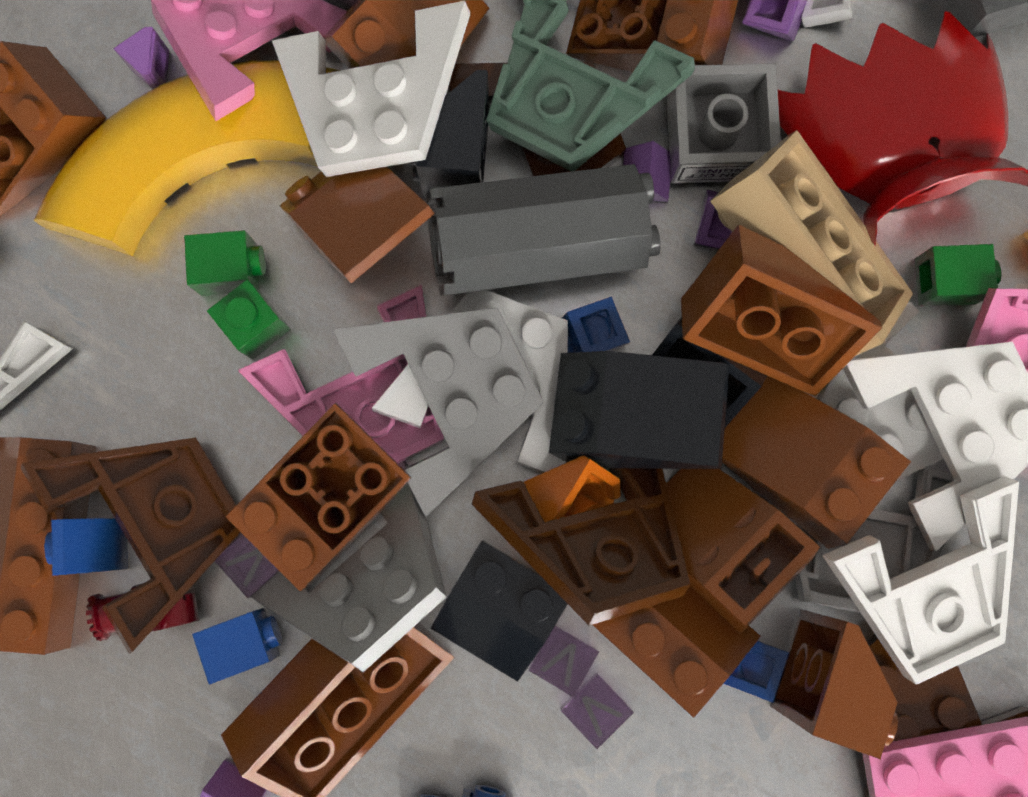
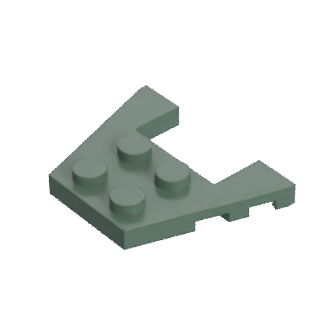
[486,0,695,172]

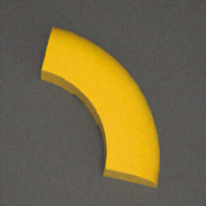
[34,60,341,256]

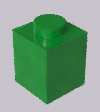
[184,230,266,296]
[914,244,1002,306]
[207,279,291,360]

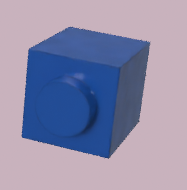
[192,608,283,685]

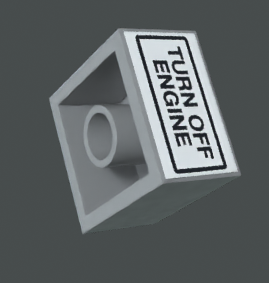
[666,63,781,183]

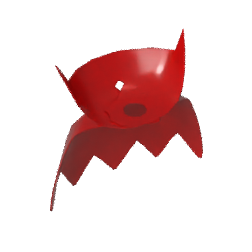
[777,11,1028,246]

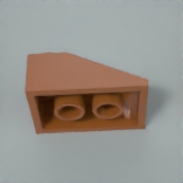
[323,0,490,69]
[279,167,435,283]
[681,224,882,396]
[722,376,911,549]

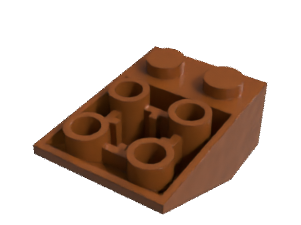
[566,0,738,72]
[0,41,106,217]
[226,403,412,592]
[666,469,820,634]

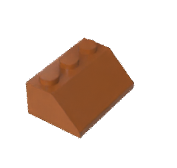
[593,586,761,718]
[770,609,898,760]

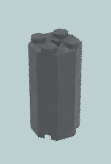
[426,164,661,296]

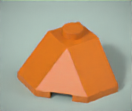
[523,455,621,522]

